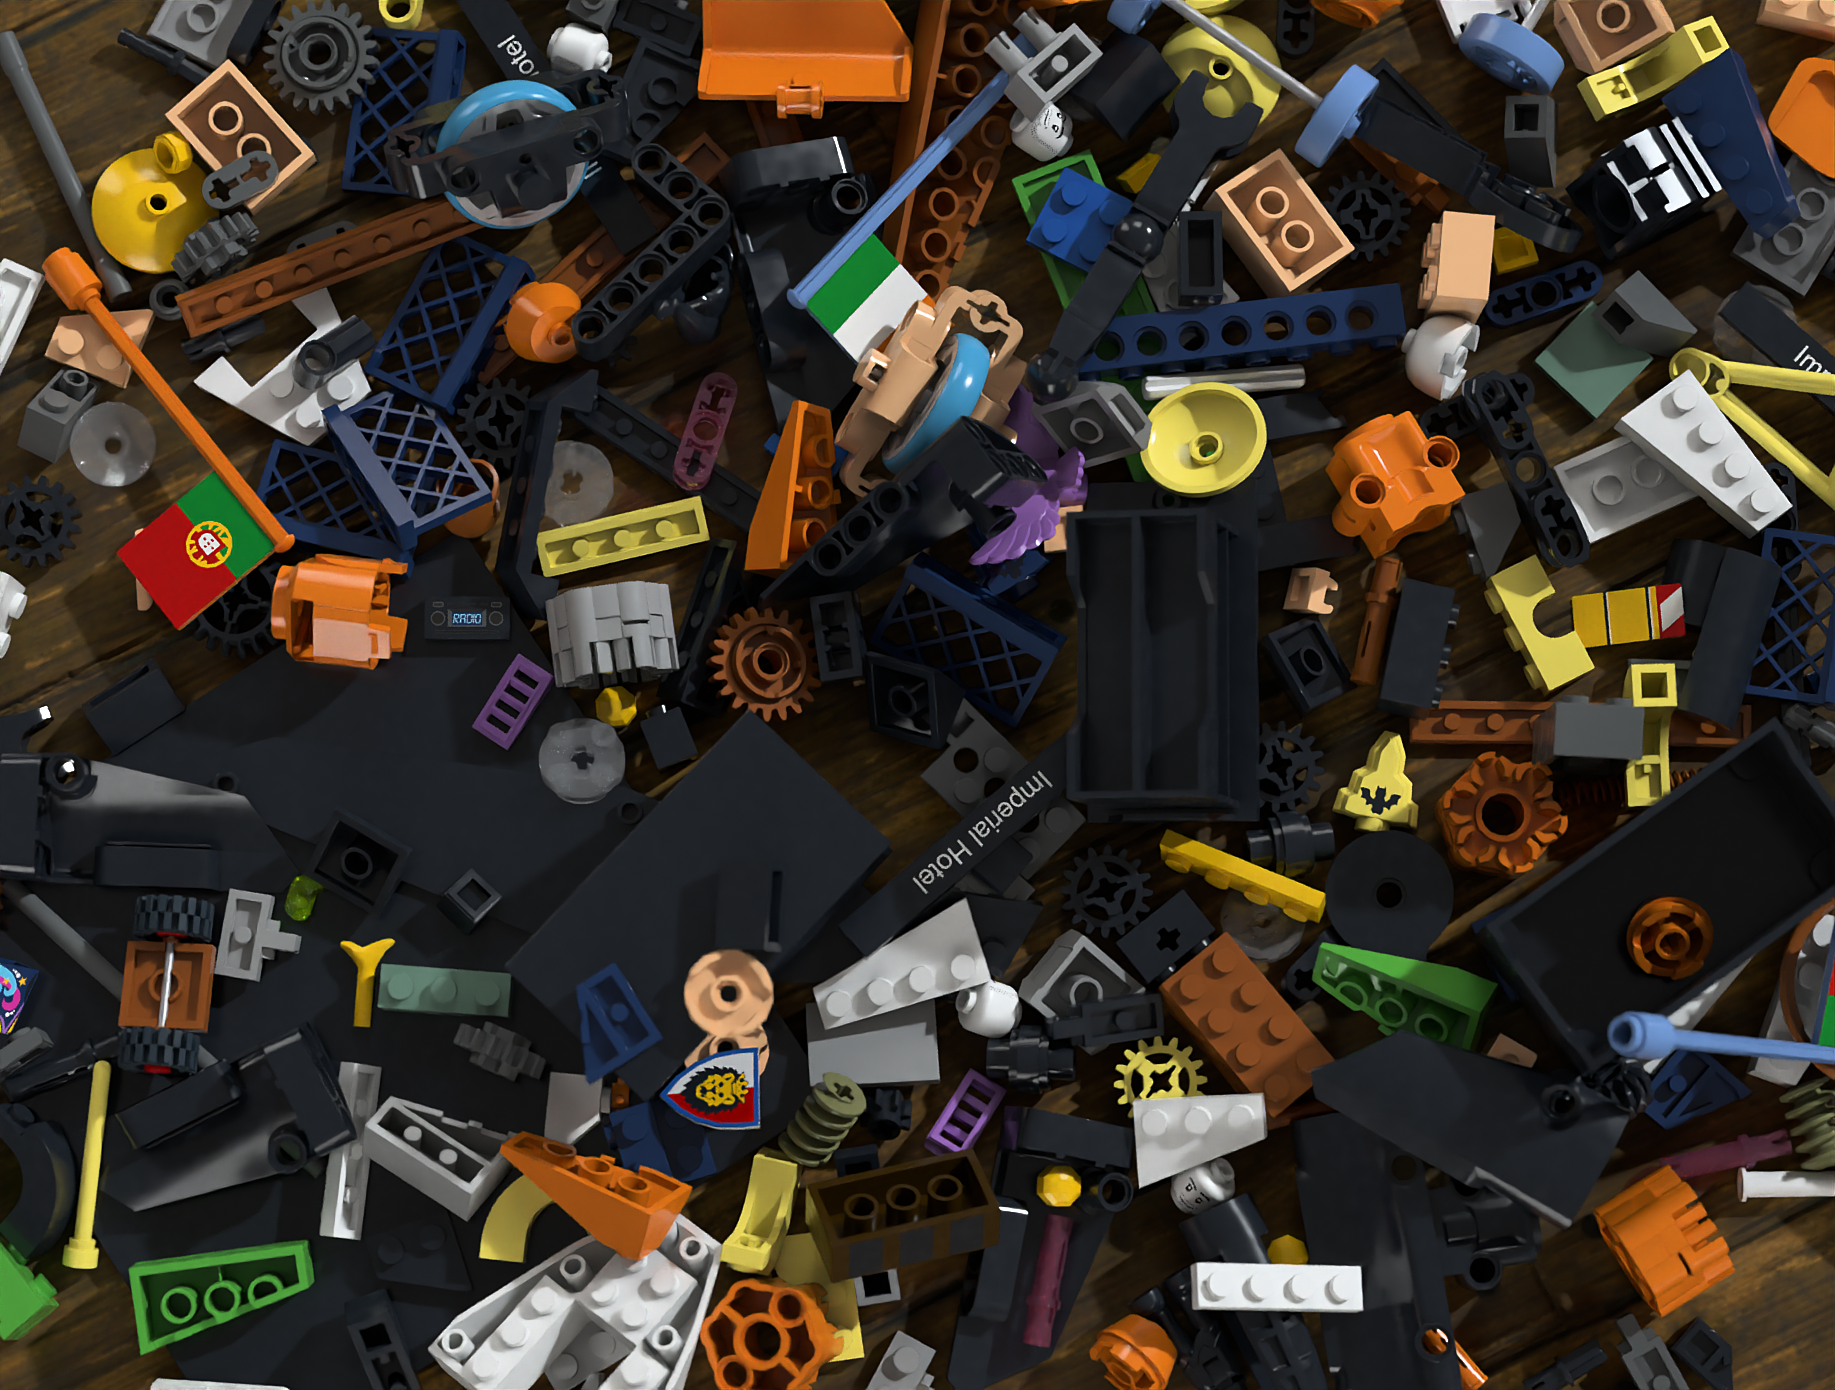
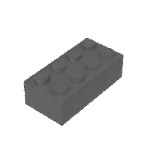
[1532,695,1644,777]

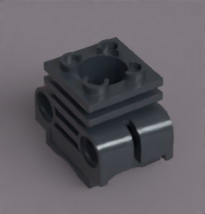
[1565,117,1722,262]

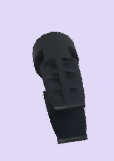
[1178,1191,1328,1390]

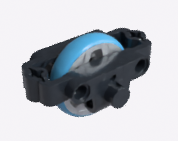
[384,69,631,229]

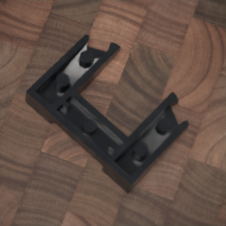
[1247,390,1360,576]

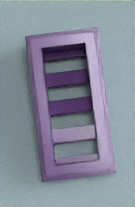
[472,653,555,751]
[924,1068,1007,1155]

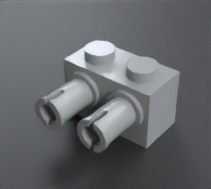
[984,6,1103,123]

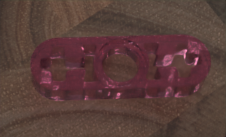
[673,372,738,490]

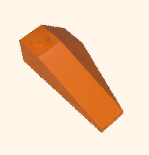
[745,400,841,579]
[499,1131,692,1261]

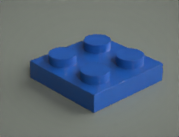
[1026,167,1133,275]

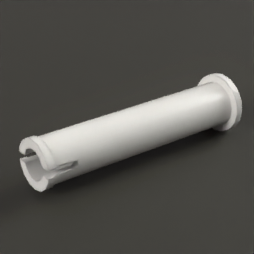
[1737,1167,1835,1202]

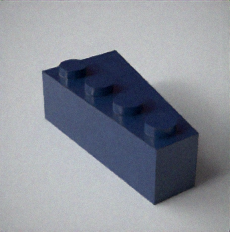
[1661,47,1801,240]

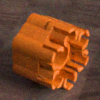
[1435,752,1568,881]
[1593,1164,1735,1318]
[700,1274,844,1390]

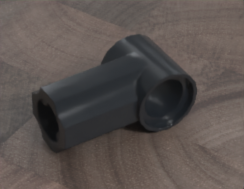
[292,315,376,389]

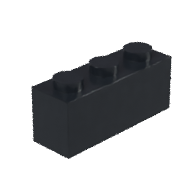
[1375,578,1460,721]

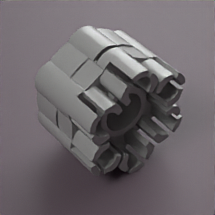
[545,581,680,689]

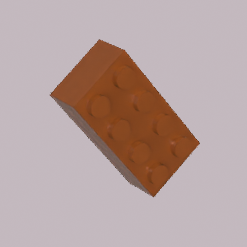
[1157,931,1335,1124]

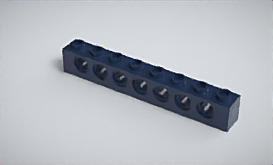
[1079,283,1407,382]

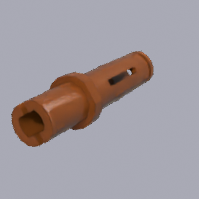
[1350,556,1403,687]

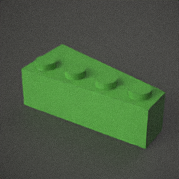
[0,1235,60,1340]
[129,1239,315,1355]

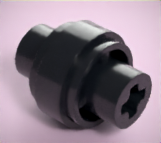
[1242,810,1335,880]
[986,1024,1077,1094]

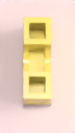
[1484,554,1595,696]

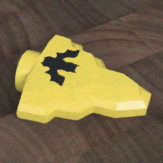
[1332,731,1419,834]

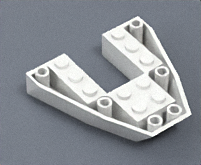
[428,1213,722,1390]

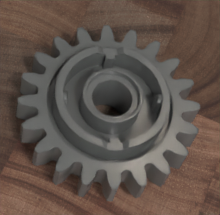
[263,0,380,116]

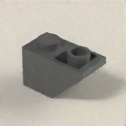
[1504,95,1559,188]
[1591,270,1698,358]
[17,365,102,464]
[1451,481,1521,583]

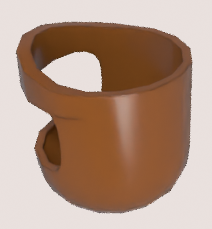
[436,458,500,538]

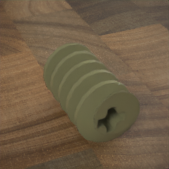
[778,1072,866,1167]
[1779,1076,1835,1171]

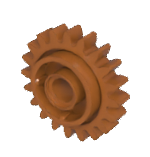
[706,607,822,724]

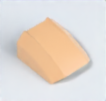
[1554,0,1675,75]

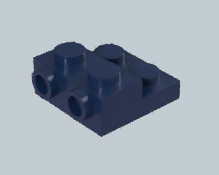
[603,1099,717,1183]

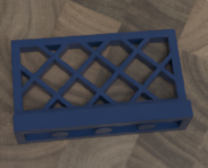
[341,27,468,201]
[363,235,537,420]
[321,380,493,552]
[256,439,437,579]
[1744,527,1835,711]
[869,551,1068,728]

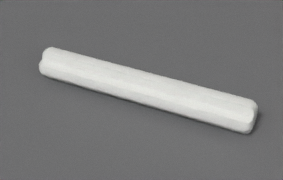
[1141,364,1305,400]

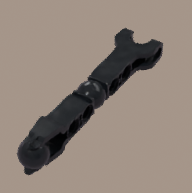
[1025,69,1264,406]

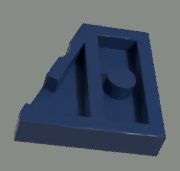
[576,963,663,1085]
[1642,1049,1752,1131]

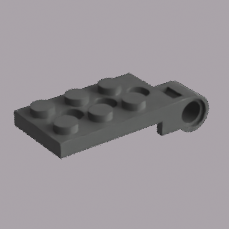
[920,698,1087,881]

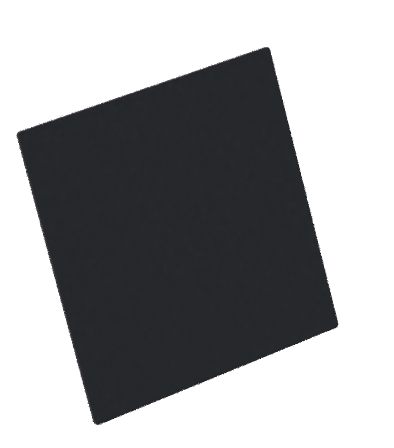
[0,534,813,1390]

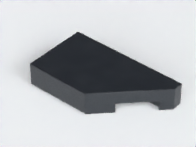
[1668,1317,1733,1390]

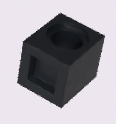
[639,704,700,774]

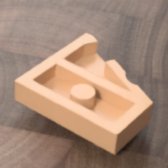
[45,309,156,389]

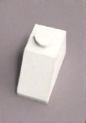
[544,1072,612,1145]

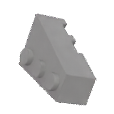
[362,1096,517,1221]

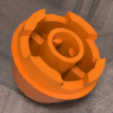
[503,281,587,363]
[1626,894,1714,980]
[1089,1314,1177,1390]

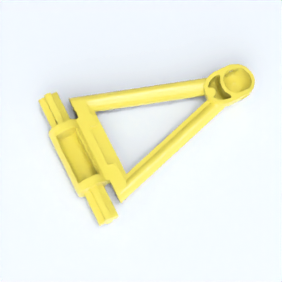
[1669,348,1835,510]

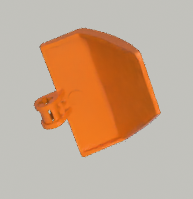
[698,0,914,119]

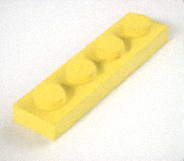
[536,496,710,577]

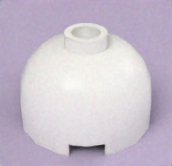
[1401,314,1480,401]

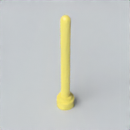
[62,1060,111,1269]

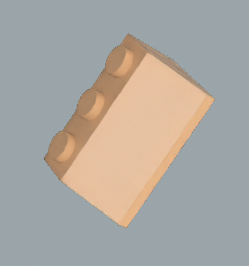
[1202,148,1355,299]

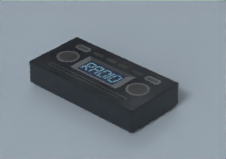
[424,596,511,641]

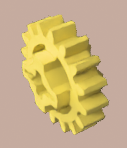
[1113,1036,1207,1119]

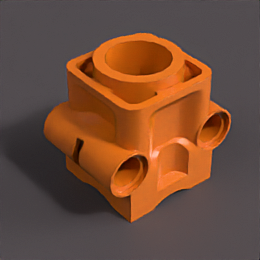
[1325,411,1466,559]

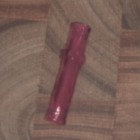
[1658,1128,1792,1181]
[1022,1214,1073,1348]

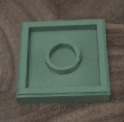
[1533,301,1654,421]

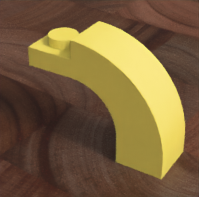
[1577,16,1729,122]
[1622,664,1677,810]
[720,1147,803,1276]
[479,1175,555,1263]

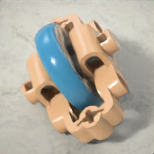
[834,286,1027,503]

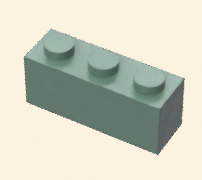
[378,964,516,1020]

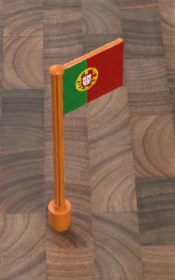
[42,247,295,631]

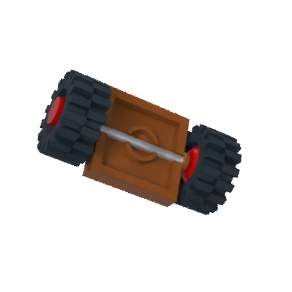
[118,894,216,1077]

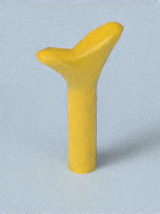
[340,938,395,1027]

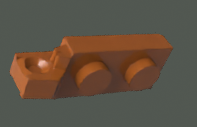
[1346,134,1451,216]

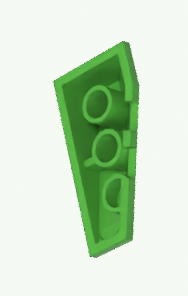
[1312,942,1498,1052]

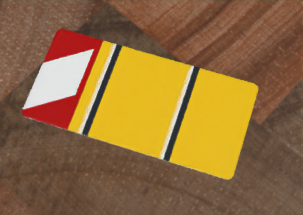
[1572,583,1686,648]

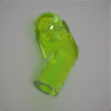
[285,875,328,921]

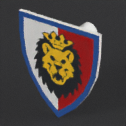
[659,1047,760,1130]

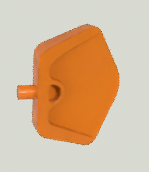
[1766,58,1835,179]

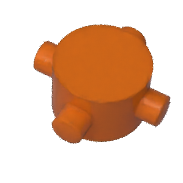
[611,1077,631,1111]

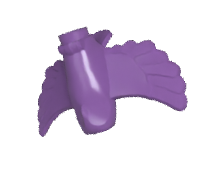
[969,384,1088,565]

